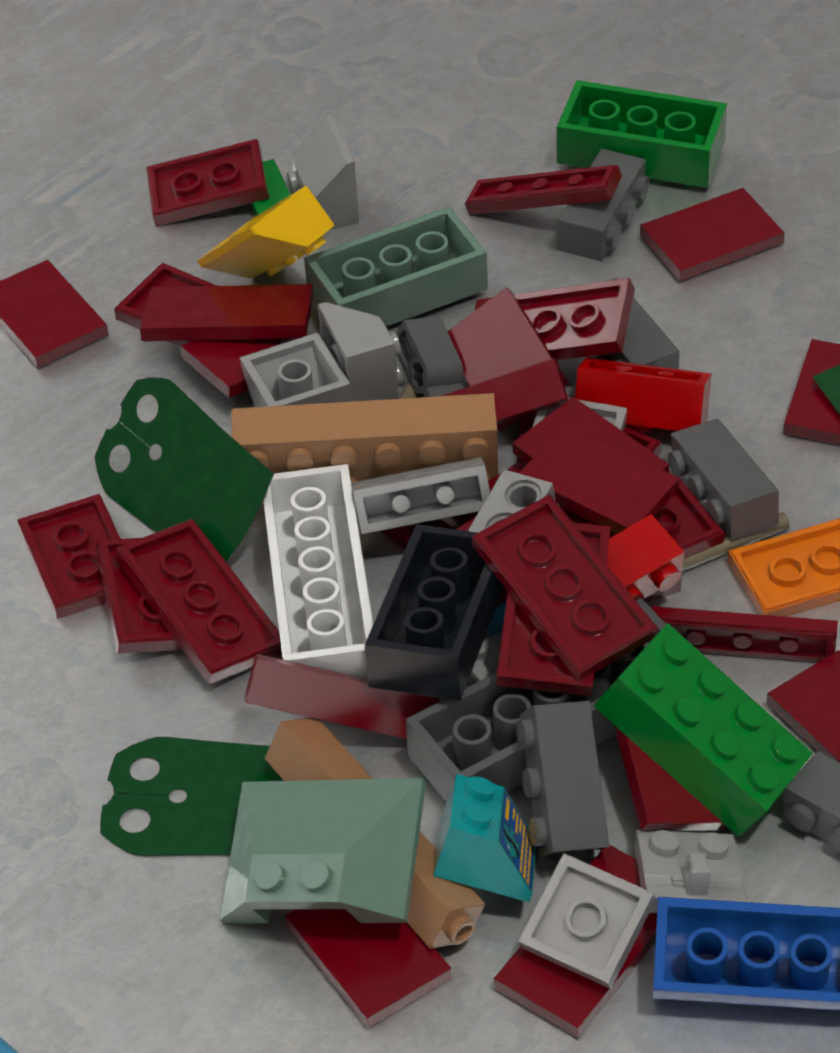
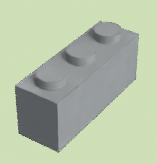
[351,457,490,534]

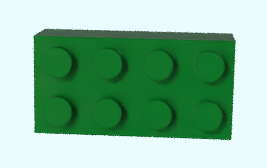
[557,80,727,188]
[593,623,813,837]

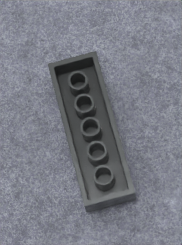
[406,598,666,802]

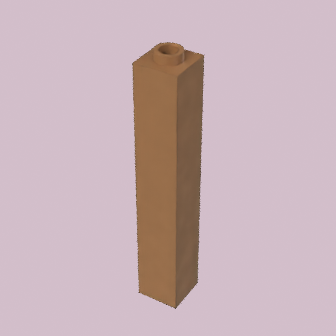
[265,718,485,949]

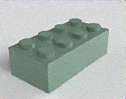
[304,206,488,326]

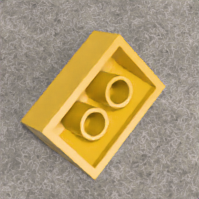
[197,185,335,279]

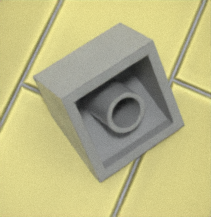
[287,115,359,230]
[318,302,403,402]
[240,332,352,407]

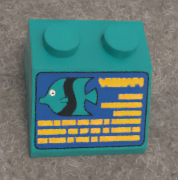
[433,774,536,902]

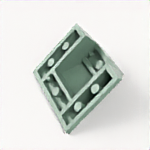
[220,778,426,923]

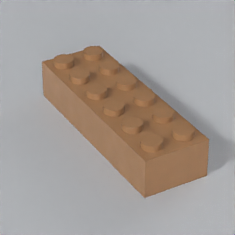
[232,393,498,506]

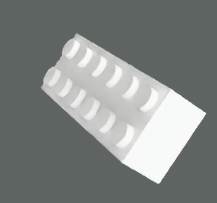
[263,464,373,679]

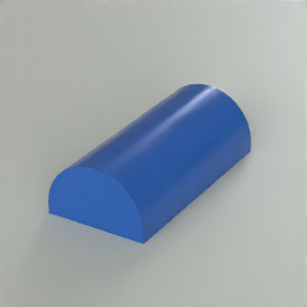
[653,897,840,1011]

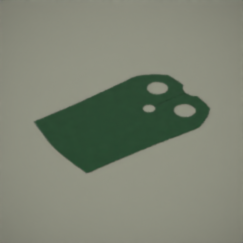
[94,377,274,563]
[100,737,284,856]

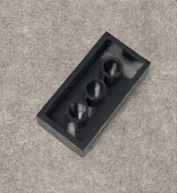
[365,524,504,701]

